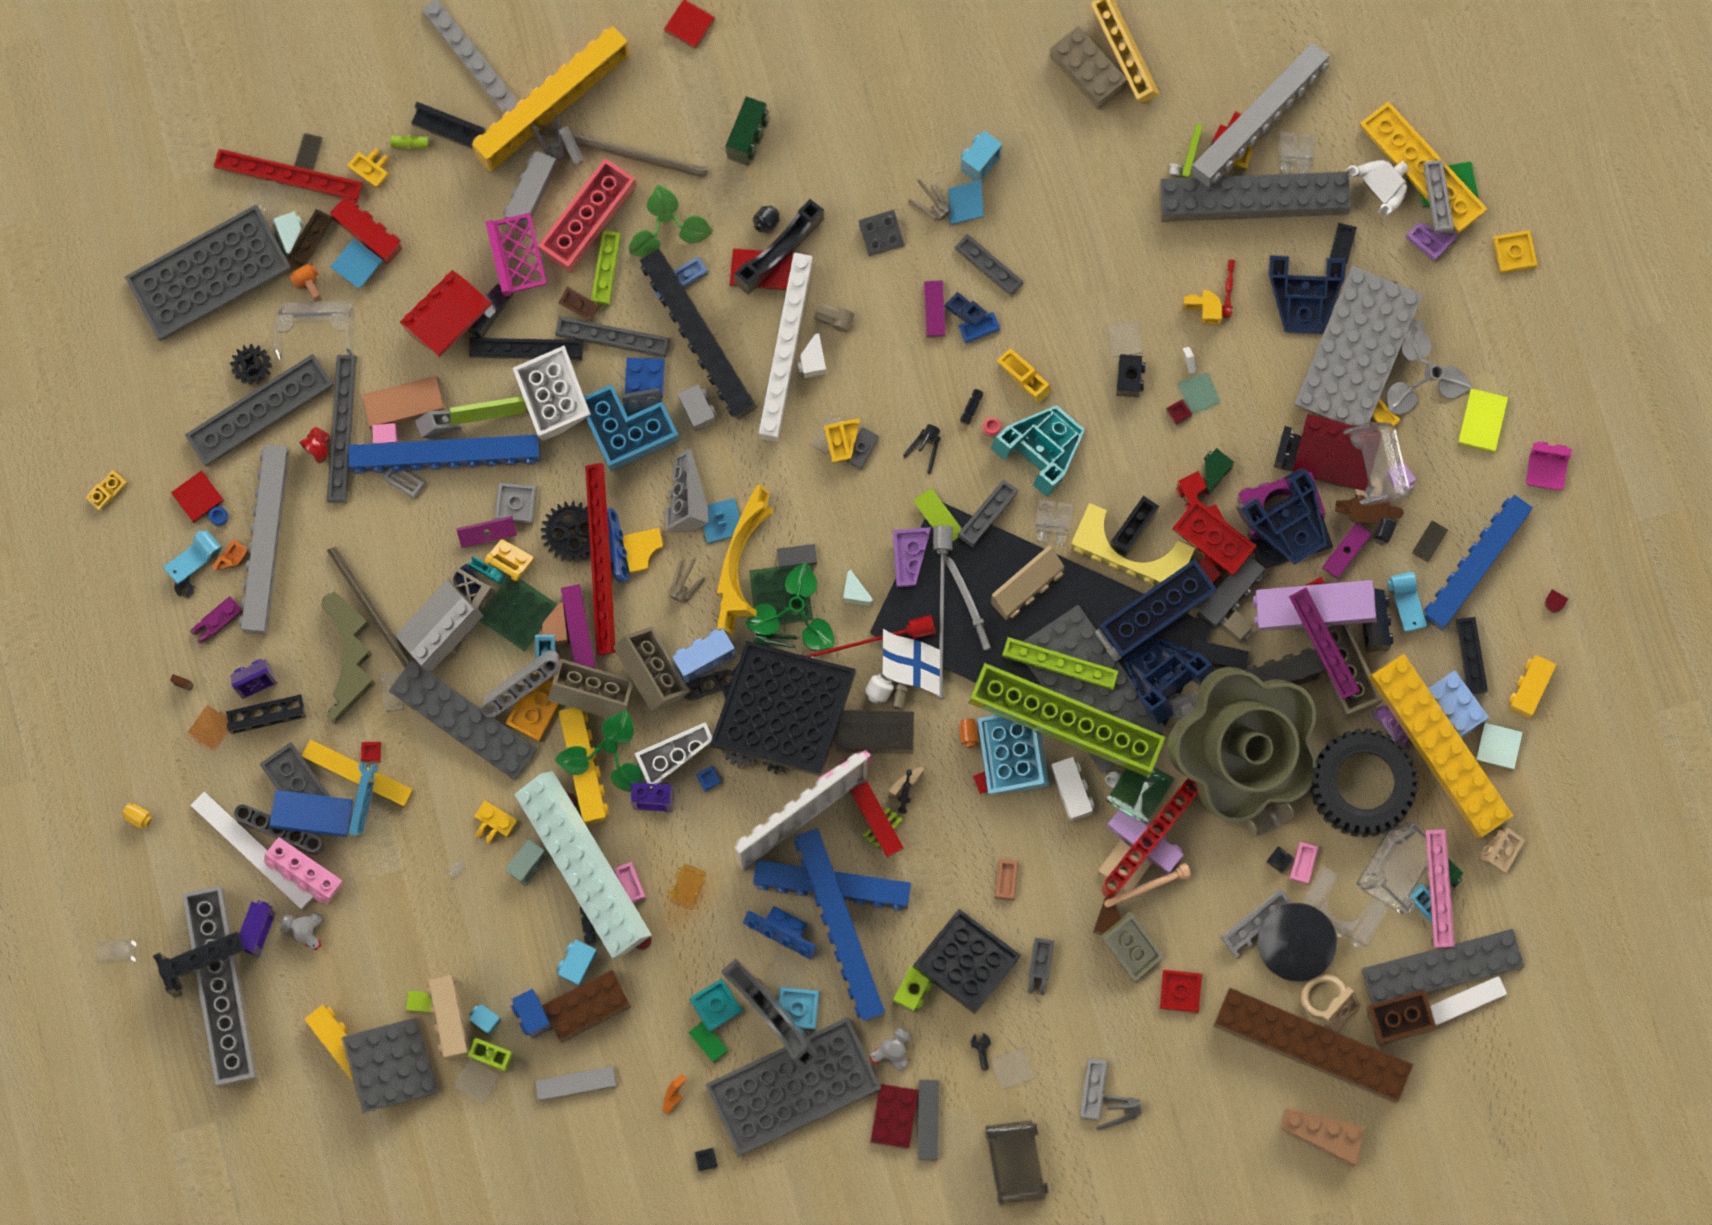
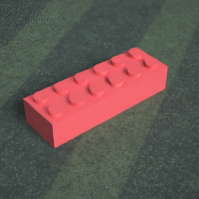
[538,159,637,273]

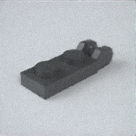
[1028,938,1054,995]

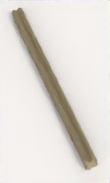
[533,122,708,178]
[327,546,411,668]

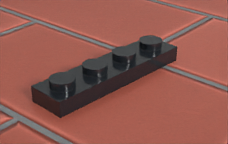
[1455,617,1488,695]

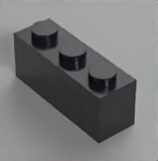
[1110,495,1159,557]

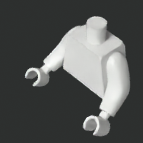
[1345,160,1410,219]

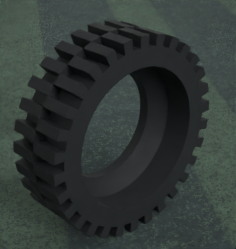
[1310,728,1418,837]

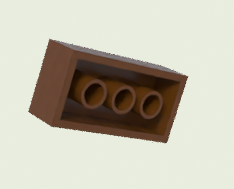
[542,970,631,1043]

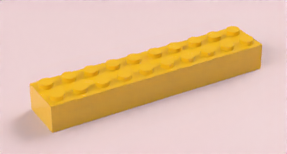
[472,26,629,172]
[1368,654,1513,838]

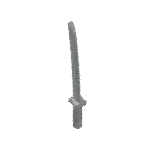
[944,555,991,651]

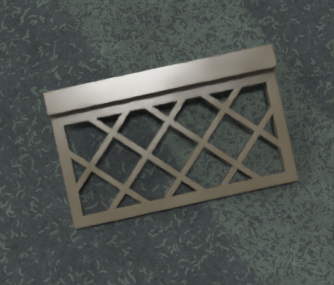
[448,567,496,656]

